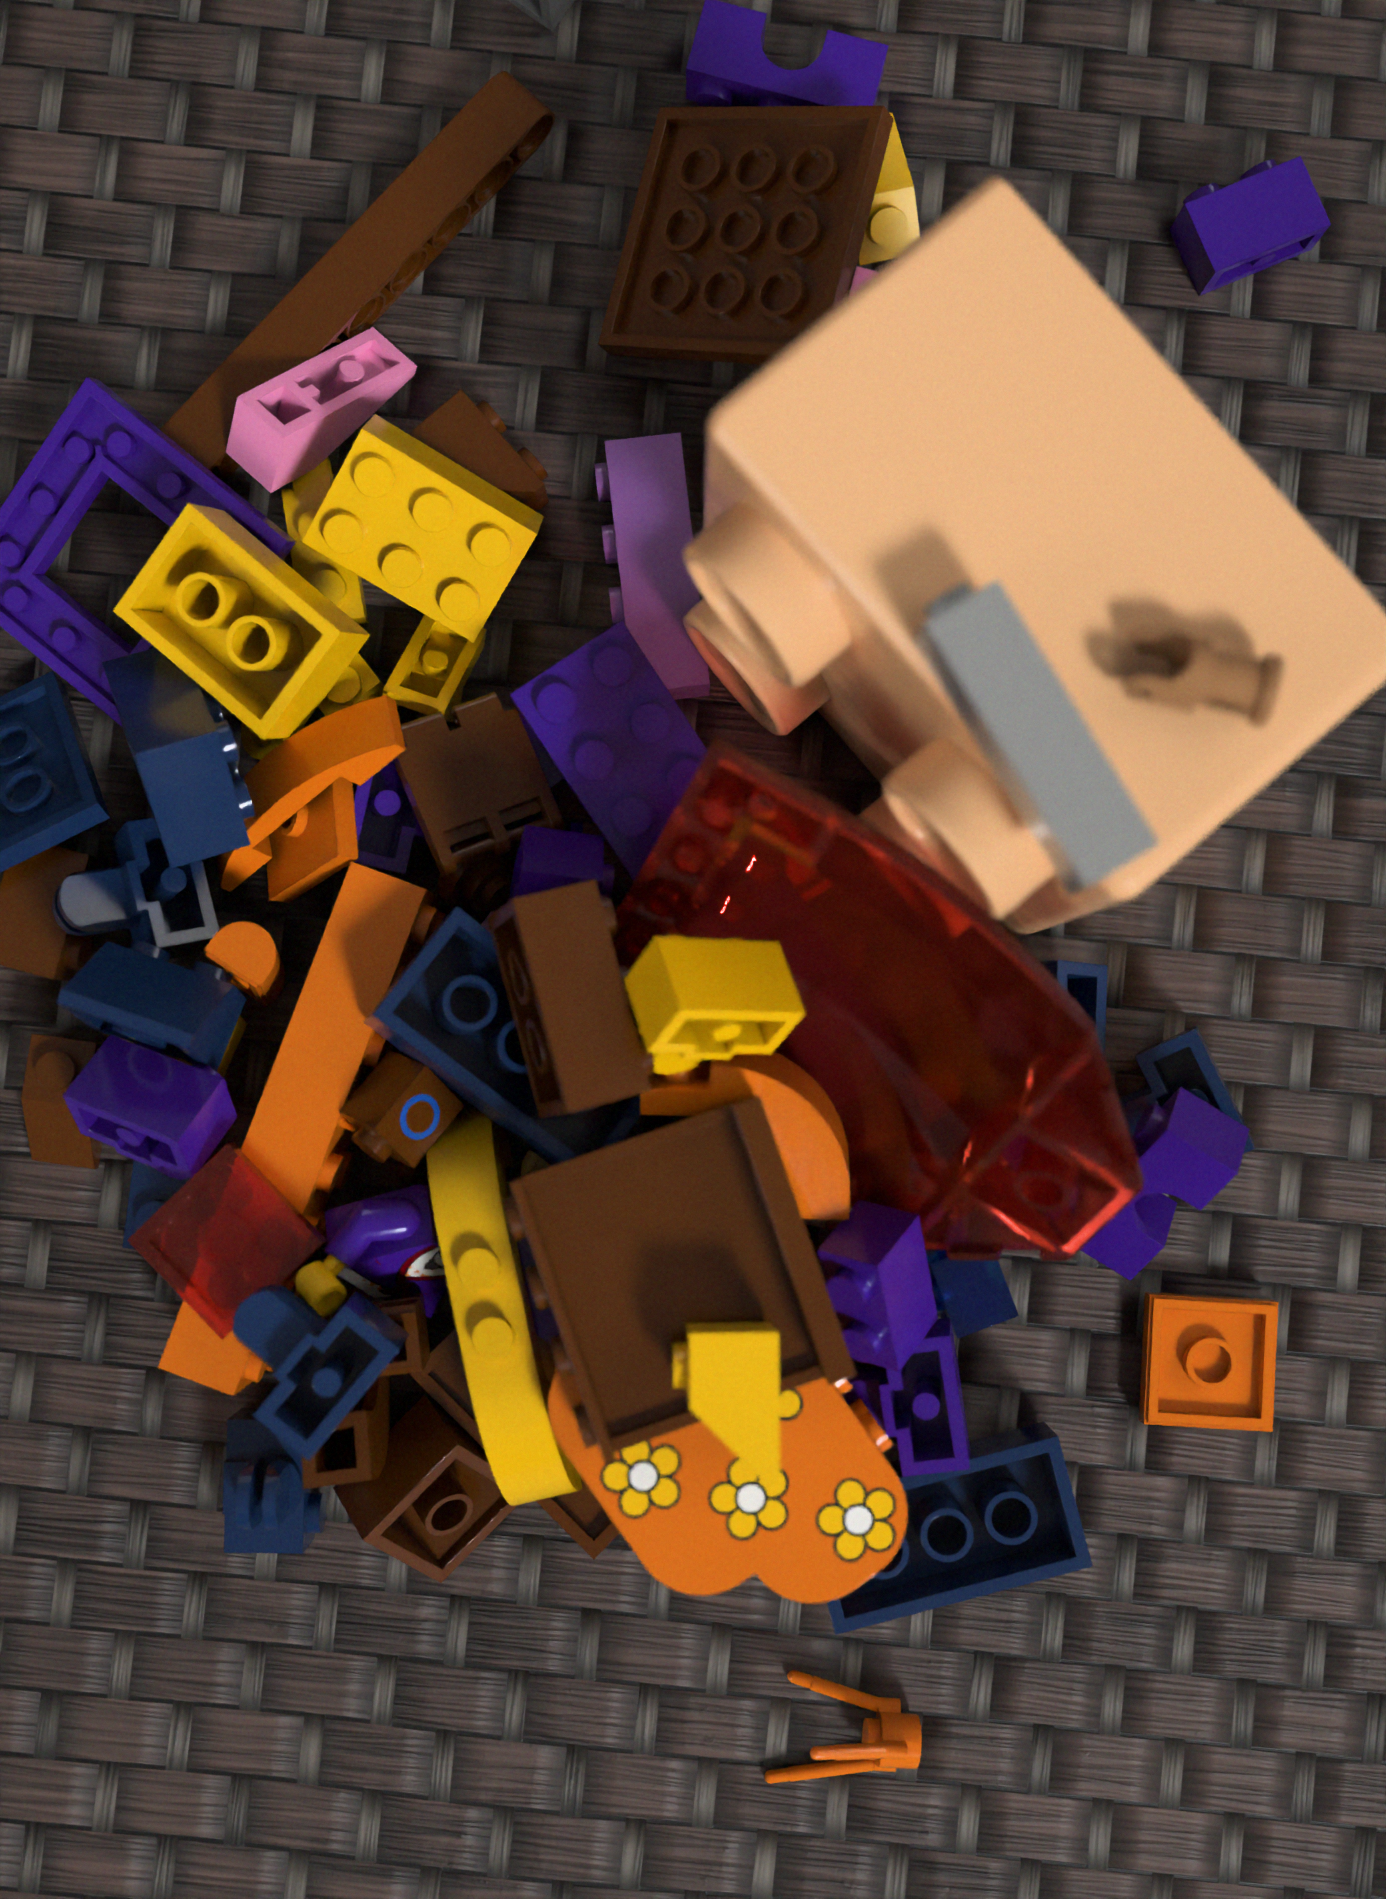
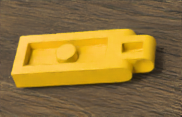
[281,457,368,624]

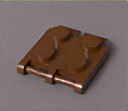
[393,692,565,876]

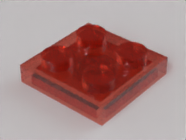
[127,1143,327,1340]

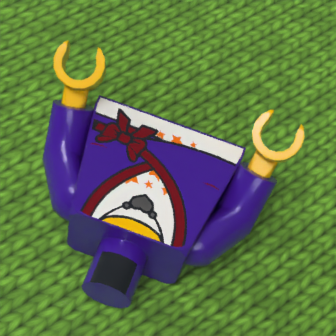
[296,1184,448,1318]

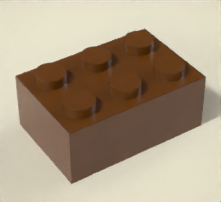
[487,879,654,1118]

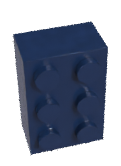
[102,648,255,869]

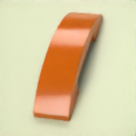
[216,695,406,892]

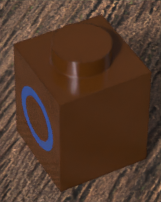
[339,1050,464,1168]

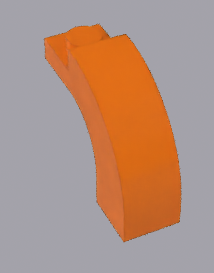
[640,1051,850,1220]

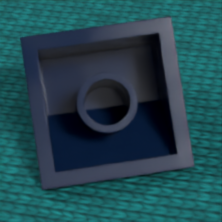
[56,940,246,1071]

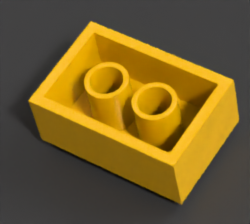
[301,414,544,643]
[113,503,370,739]

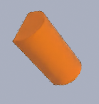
[204,921,286,1007]

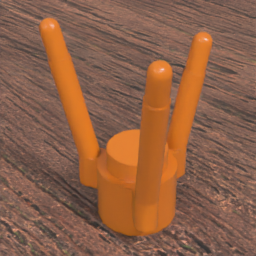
[764,1670,922,1784]

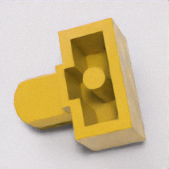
[624,935,806,1074]

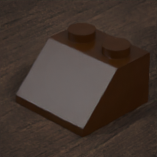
[333,1394,518,1583]

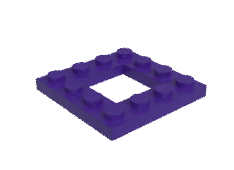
[0,377,296,726]

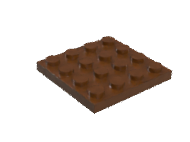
[598,105,894,365]

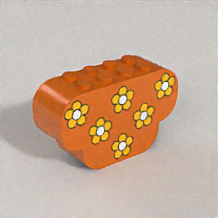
[548,1362,908,1603]

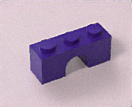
[686,0,889,107]
[1064,1087,1250,1281]

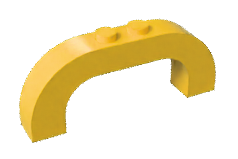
[427,1108,582,1506]

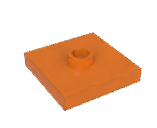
[267,776,359,903]
[1139,1292,1278,1432]

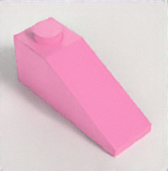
[226,327,417,493]

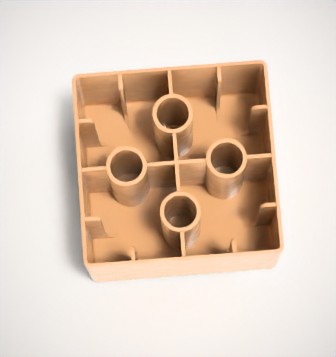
[683,177,1386,937]

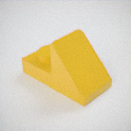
[382,614,487,723]

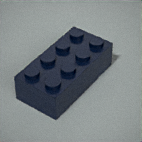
[363,907,641,1165]
[827,1422,1093,1635]

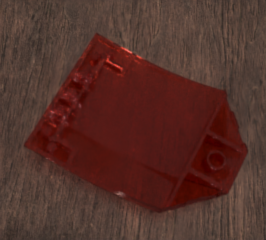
[611,737,1145,1261]

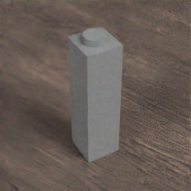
[914,579,1160,895]

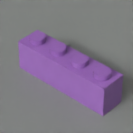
[594,433,710,700]

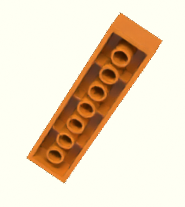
[158,861,446,1396]

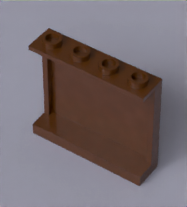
[502,1095,856,1465]

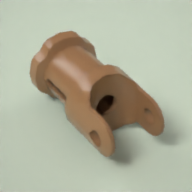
[1122,627,1284,729]

